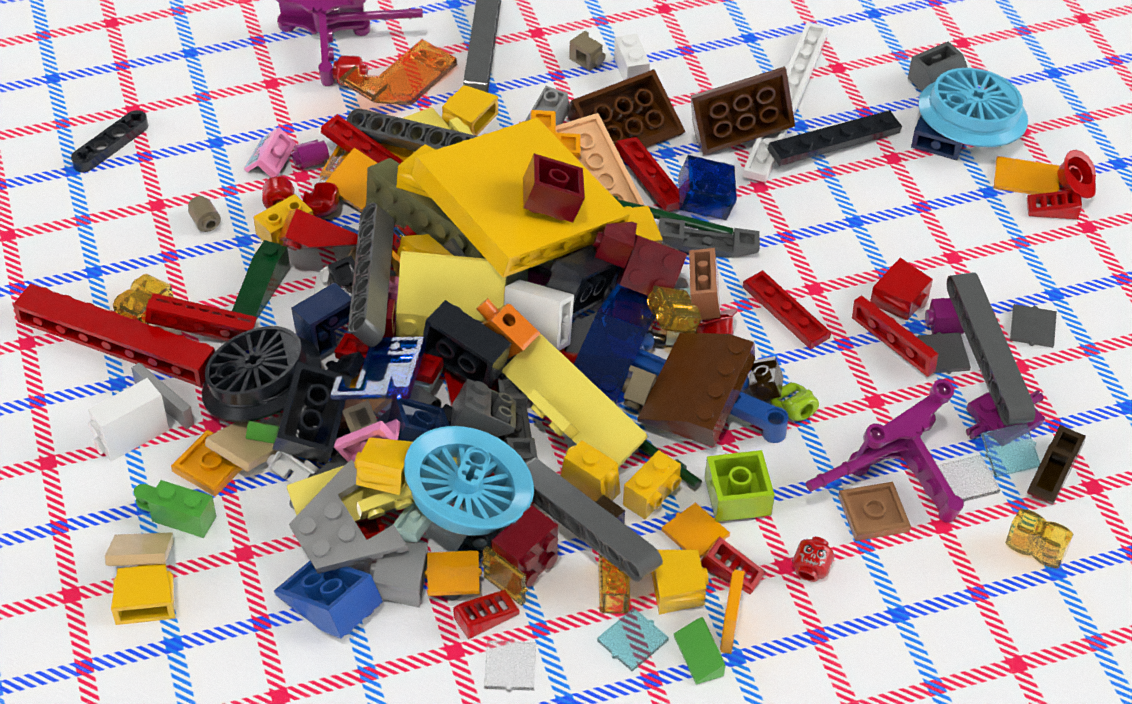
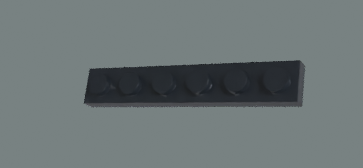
[767,110,902,166]

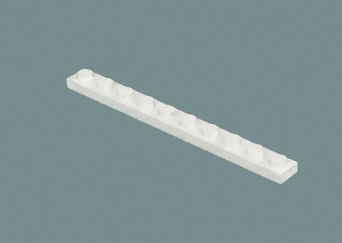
[742,22,829,183]

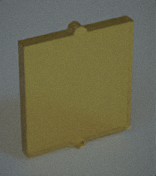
[481,546,528,606]

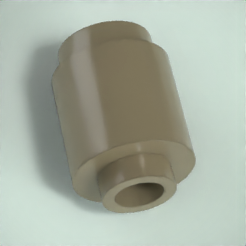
[188,196,221,232]

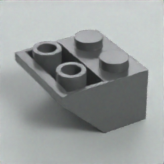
[908,41,968,91]
[451,379,516,437]

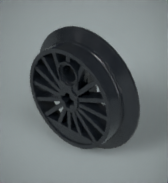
[202,326,321,422]

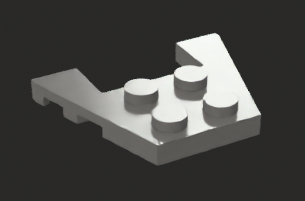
[289,460,408,574]

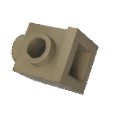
[569,30,606,72]
[622,365,658,410]
[342,400,378,433]

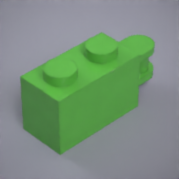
[134,480,217,538]

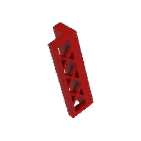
[145,293,257,341]

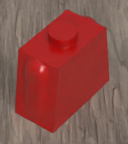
[870,257,933,320]

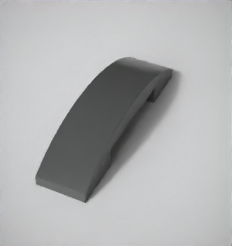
[659,217,760,257]
[497,380,538,461]

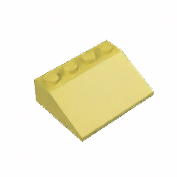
[396,251,507,338]

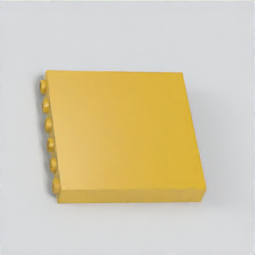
[411,118,630,278]

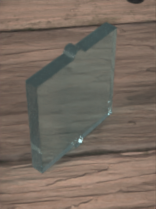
[981,423,1040,477]
[597,608,669,672]

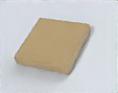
[205,422,278,472]
[105,532,174,566]

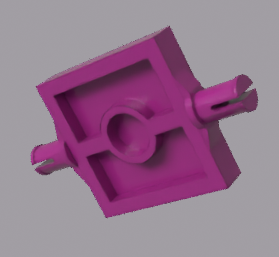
[966,390,1045,447]

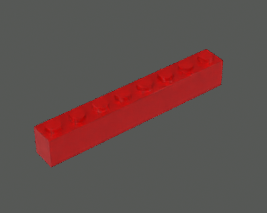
[13,283,215,387]

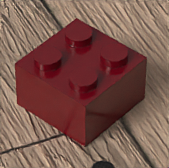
[523,153,585,223]
[616,234,687,303]
[492,505,558,594]

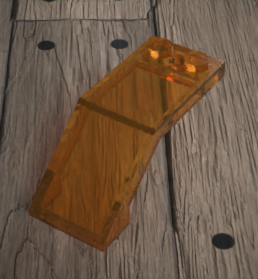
[339,39,458,105]

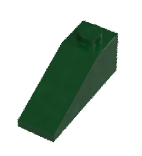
[232,240,290,319]

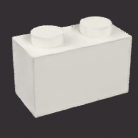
[614,34,650,81]

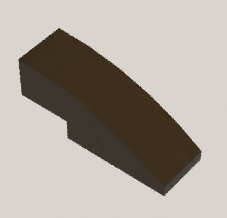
[1027,425,1086,504]

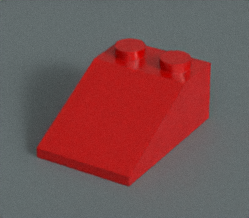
[278,208,358,251]

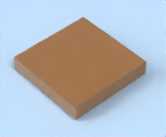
[838,482,911,541]

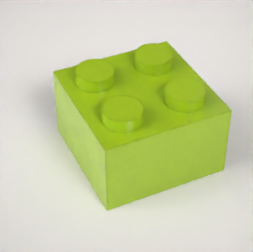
[704,450,775,522]

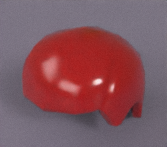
[302,182,340,217]

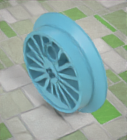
[918,68,1028,147]
[404,426,534,536]

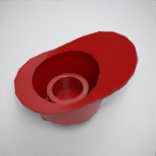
[1057,149,1096,199]
[691,309,737,335]

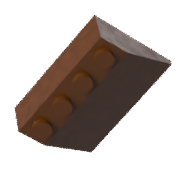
[691,66,795,155]
[567,69,686,158]
[637,333,755,447]

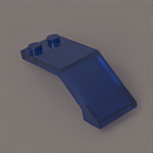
[573,283,666,404]
[330,336,427,400]

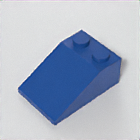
[274,561,383,639]

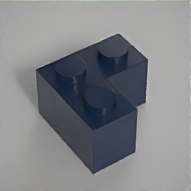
[291,282,351,359]

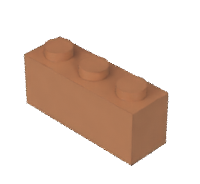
[689,248,720,320]

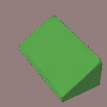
[245,421,279,444]
[674,617,725,685]

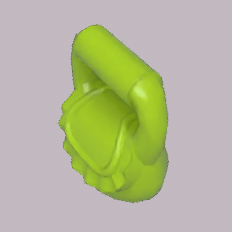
[769,382,819,421]

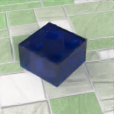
[678,155,737,221]

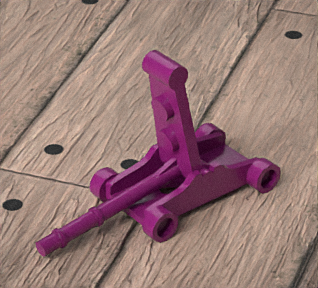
[276,0,423,86]
[806,379,964,523]

